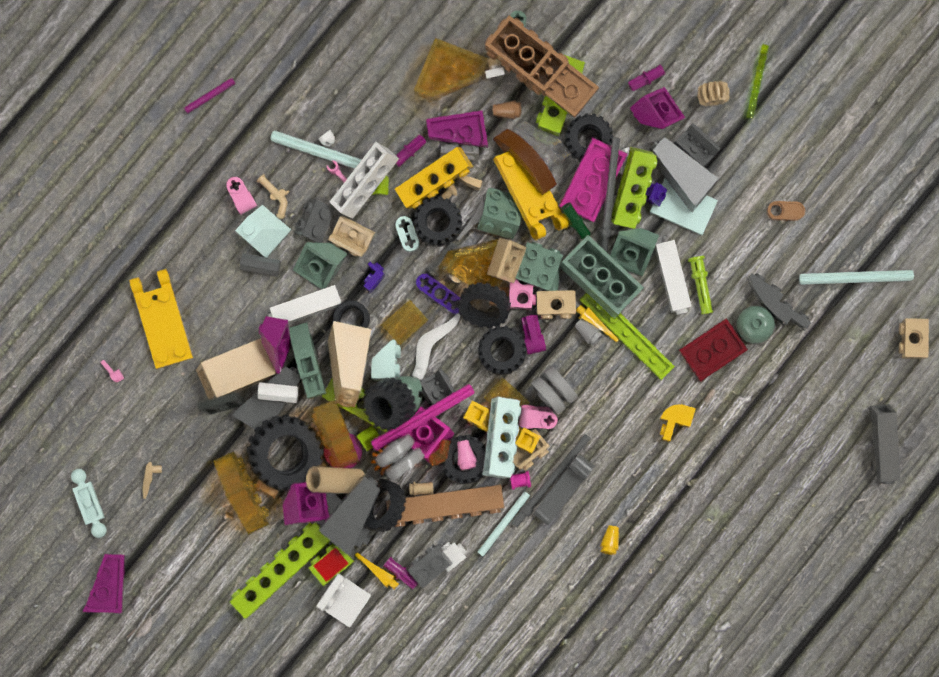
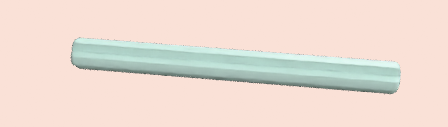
[271,131,361,169]
[799,270,914,285]

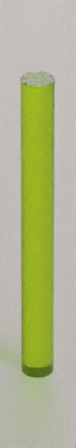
[746,44,769,119]

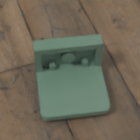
[477,188,521,240]
[516,242,563,290]

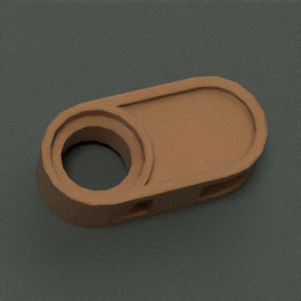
[766,201,805,221]

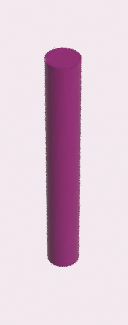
[184,77,236,114]

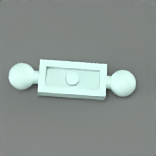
[71,469,107,538]

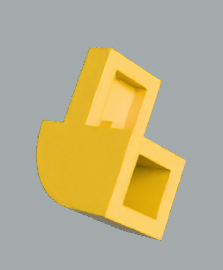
[659,404,696,442]

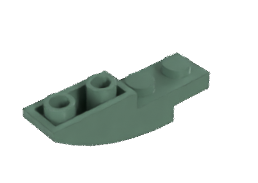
[289,322,327,399]

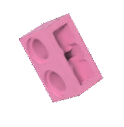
[509,279,536,310]

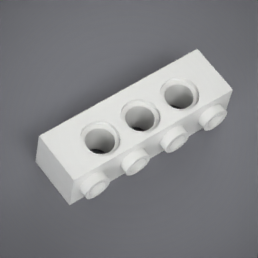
[330,142,399,219]

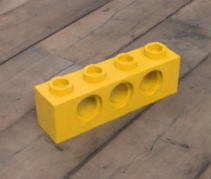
[395,147,473,209]

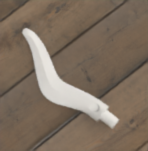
[411,313,461,380]

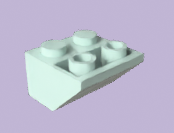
[371,340,401,381]

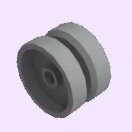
[530,366,578,415]
[374,434,425,481]

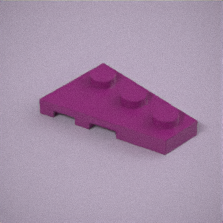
[426,110,488,148]
[83,554,125,613]

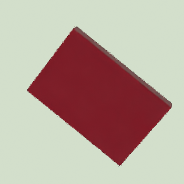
[678,318,748,382]

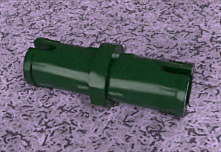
[561,202,591,240]

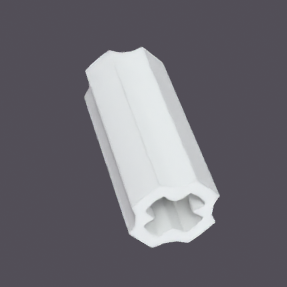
[258,382,298,403]

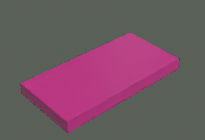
[559,137,627,222]

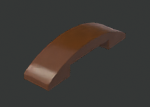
[493,129,557,195]

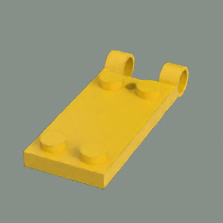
[493,151,569,240]
[129,269,193,369]

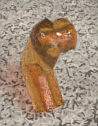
[429,440,450,466]

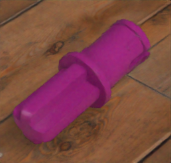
[628,64,665,91]
[396,134,426,167]
[383,557,418,589]

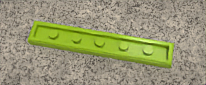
[580,293,675,380]

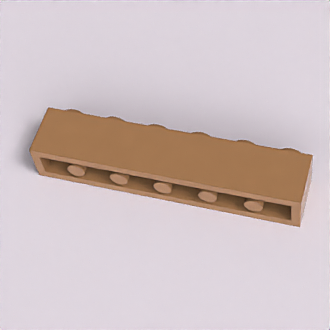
[386,485,504,527]

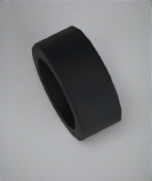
[333,301,370,328]

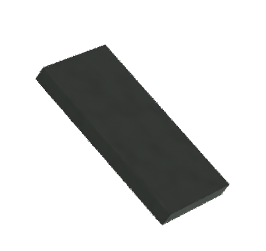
[197,392,245,415]

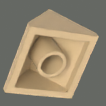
[487,238,527,284]

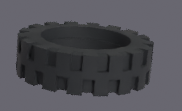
[458,283,511,328]
[364,478,406,532]

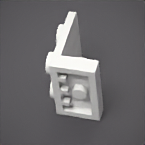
[316,574,371,627]

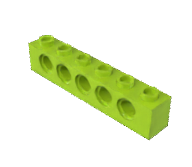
[230,522,331,619]

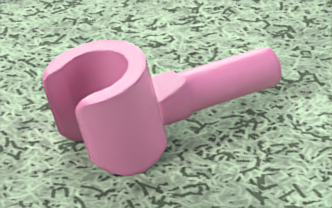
[327,160,347,182]
[101,360,124,382]

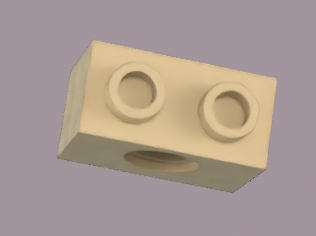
[537,290,576,319]
[899,318,929,359]

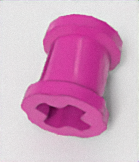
[510,471,531,490]

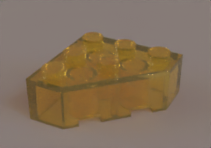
[414,38,488,101]
[438,239,503,287]
[312,400,360,468]
[213,451,270,535]

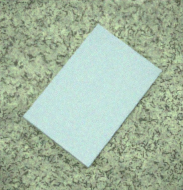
[650,178,718,236]

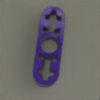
[416,274,460,314]

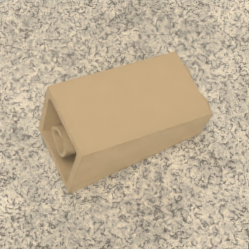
[328,321,371,407]
[196,338,278,399]

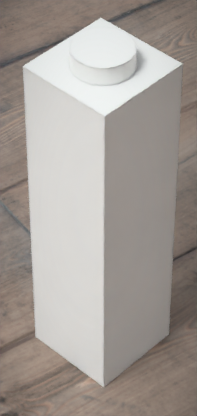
[655,240,692,315]
[268,285,342,324]

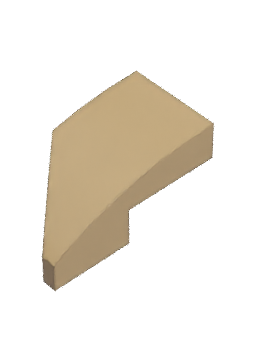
[449,166,482,191]

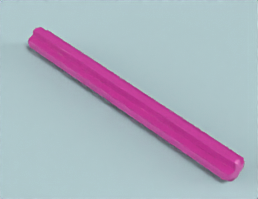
[371,384,475,450]

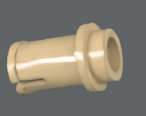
[255,480,279,499]
[409,482,433,497]

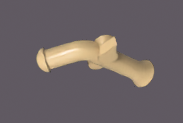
[256,174,290,219]

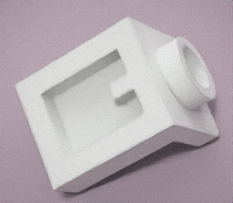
[485,58,510,78]

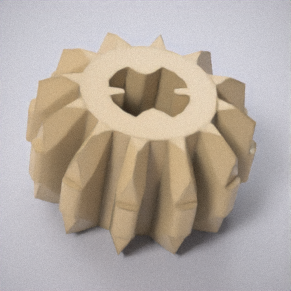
[697,81,730,106]

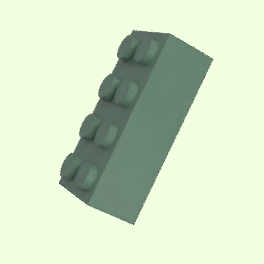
[559,235,644,319]

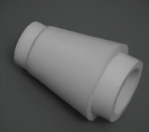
[575,319,603,346]

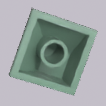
[610,228,659,276]
[293,242,347,289]

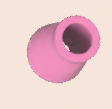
[457,440,477,470]

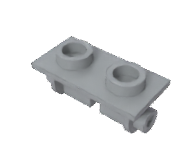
[440,144,479,164]

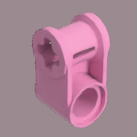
[226,177,257,215]
[519,405,557,429]

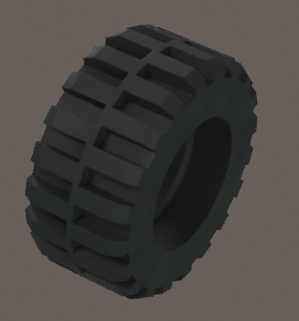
[246,415,324,491]

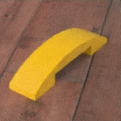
[463,401,541,454]

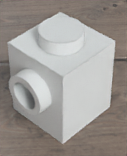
[441,542,467,572]

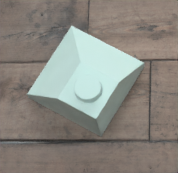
[235,205,291,258]

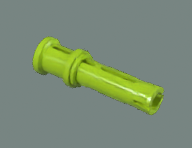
[688,256,713,315]

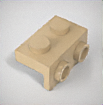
[328,215,375,257]
[513,429,550,471]

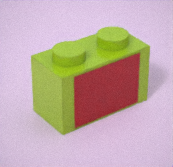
[309,543,355,586]

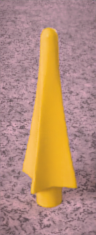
[576,305,619,342]
[355,553,399,590]

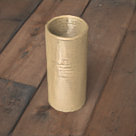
[306,467,365,493]

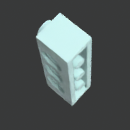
[483,397,521,479]

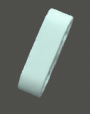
[396,216,419,252]

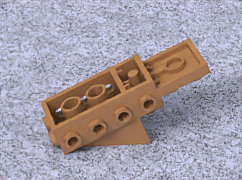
[485,15,599,118]

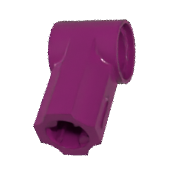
[521,315,547,355]

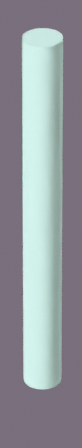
[477,491,530,556]

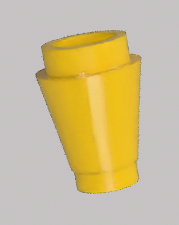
[600,525,619,555]

